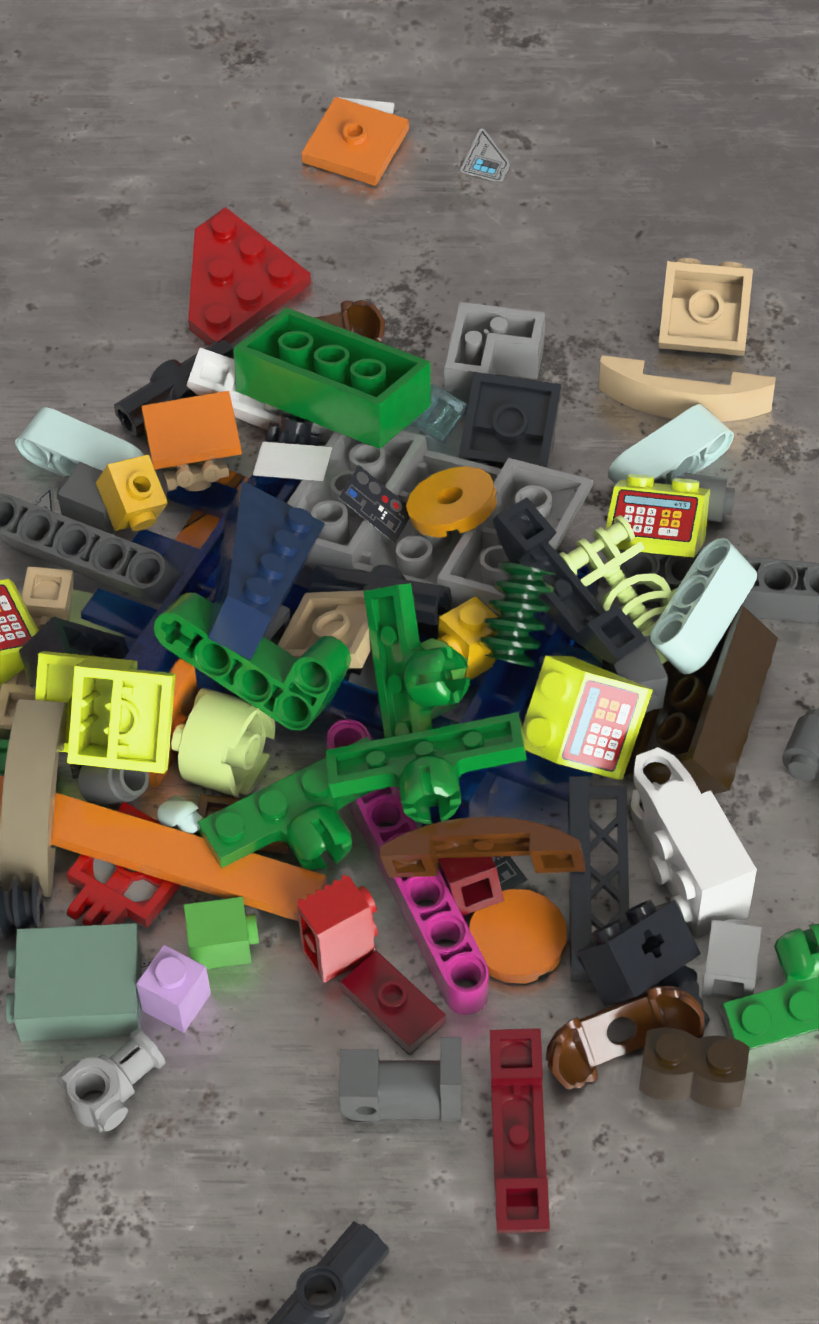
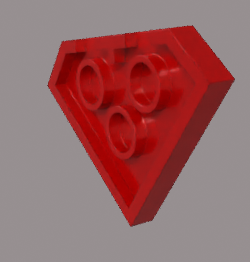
[188,207,311,346]

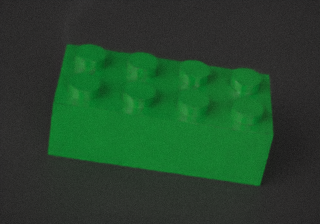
[234,307,431,449]

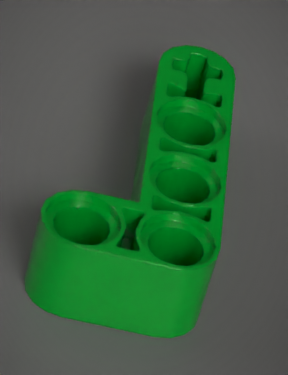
[154,593,351,731]

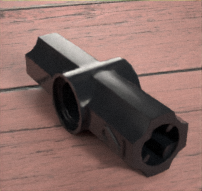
[114,340,234,437]
[308,564,452,626]
[267,1221,389,1324]

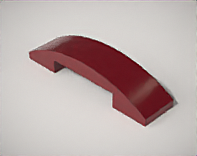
[489,1028,550,1233]

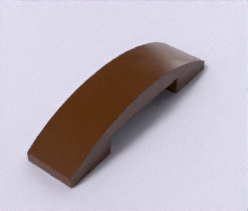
[380,817,586,878]

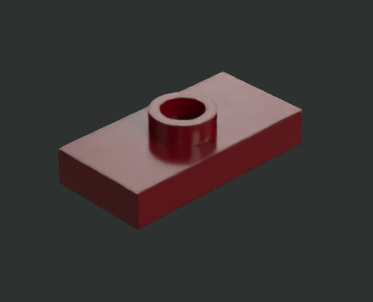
[340,950,446,1054]

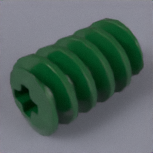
[478,562,555,667]

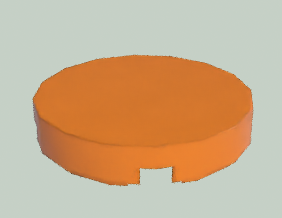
[469,889,567,984]

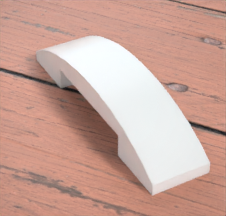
[186,348,334,443]

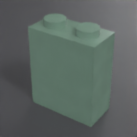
[6,923,142,1042]

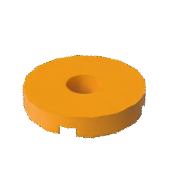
[406,466,497,538]

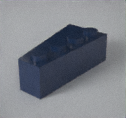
[207,481,325,660]

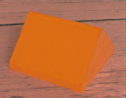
[142,391,242,470]

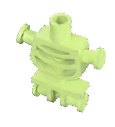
[559,515,682,664]

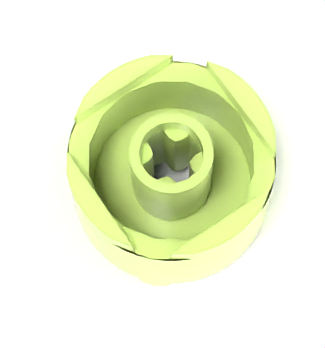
[171,688,275,797]

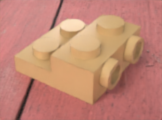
[658,258,753,356]
[277,590,372,669]

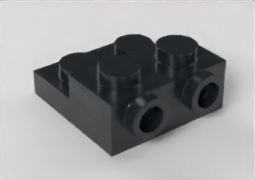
[459,372,562,469]

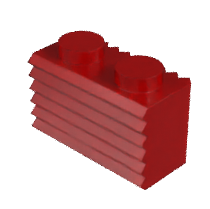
[297,875,378,983]

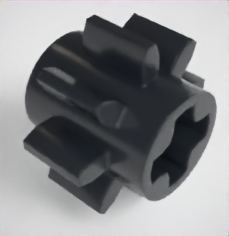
[265,414,320,446]

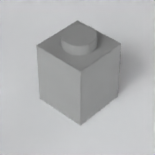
[701,919,762,1000]

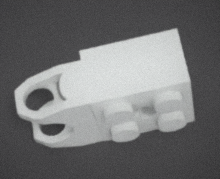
[630,747,757,939]

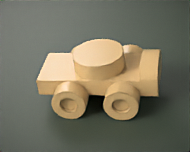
[163,459,229,491]

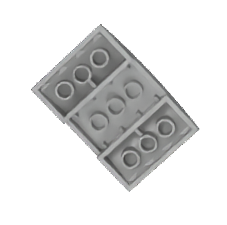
[287,430,593,614]

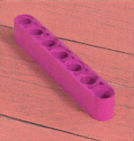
[326,719,489,1015]

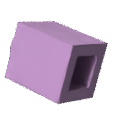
[136,945,211,1033]

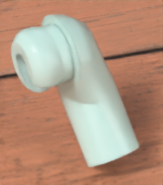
[157,795,204,834]

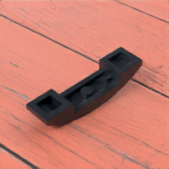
[492,497,647,665]

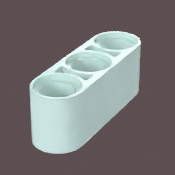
[608,404,734,485]
[15,407,144,477]
[650,538,757,674]

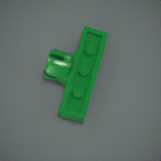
[363,583,470,738]
[326,712,527,824]
[197,736,375,872]
[720,924,819,1050]

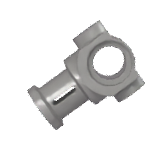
[57,1029,166,1133]

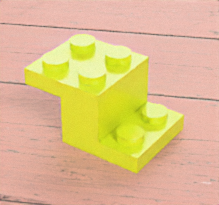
[35,651,176,774]

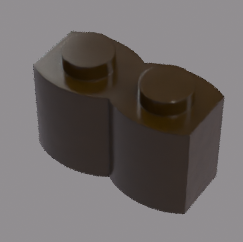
[639,1027,750,1109]

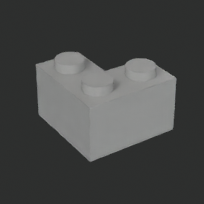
[444,302,545,404]

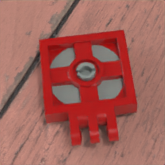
[66,802,181,929]

